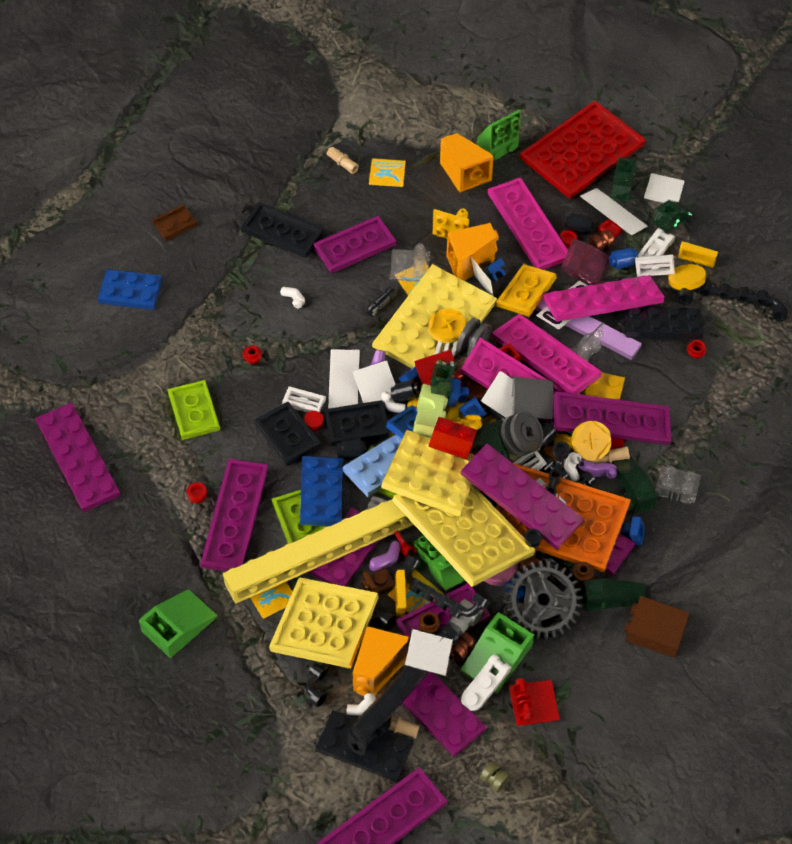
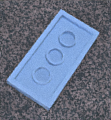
[343,435,402,497]

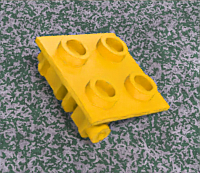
[433,208,469,238]

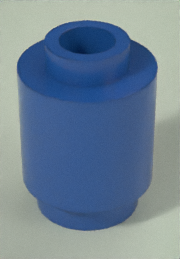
[609,248,638,270]

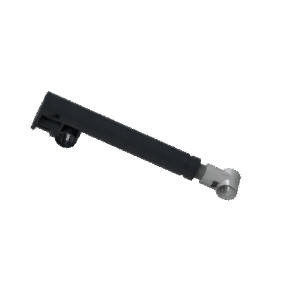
[347,599,483,756]

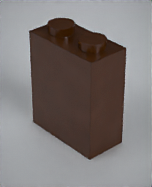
[624,596,689,658]

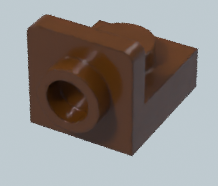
[361,568,395,596]

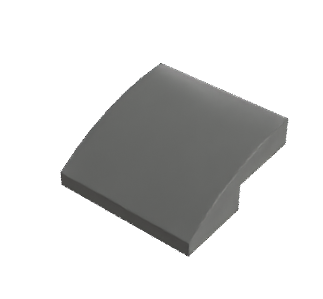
[512,377,553,420]

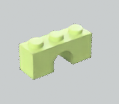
[413,384,448,439]

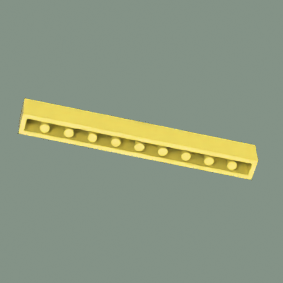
[223,499,414,604]

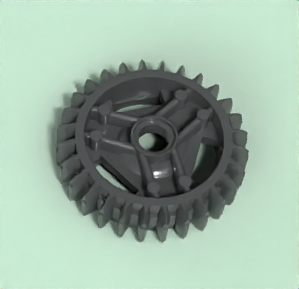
[504,561,583,640]

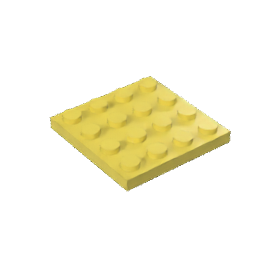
[381,430,475,517]
[269,577,379,669]

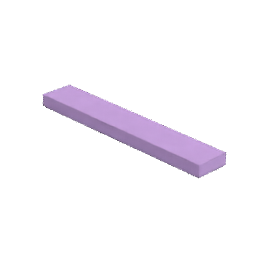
[535,297,642,360]

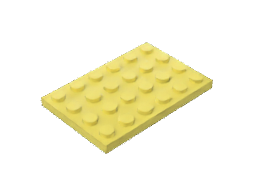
[372,264,497,368]
[393,484,536,587]

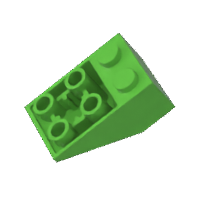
[477,109,521,160]
[412,536,465,590]
[139,589,218,658]
[461,612,534,694]

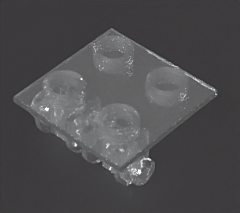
[390,244,429,281]
[571,322,604,361]
[655,465,701,504]

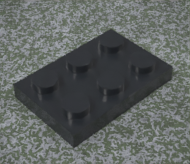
[324,400,390,446]
[255,401,321,466]

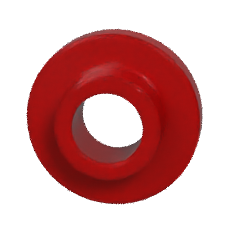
[687,340,706,358]
[243,346,262,364]

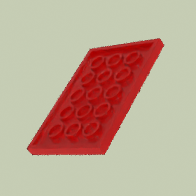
[519,101,646,199]

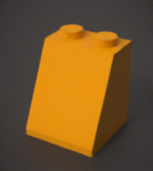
[440,133,493,193]
[447,223,498,281]
[353,627,409,696]

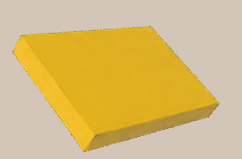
[496,264,557,317]

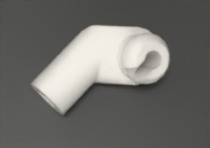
[281,287,305,309]
[381,391,406,413]
[564,452,581,482]
[347,693,376,716]

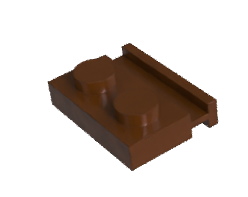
[152,204,198,241]

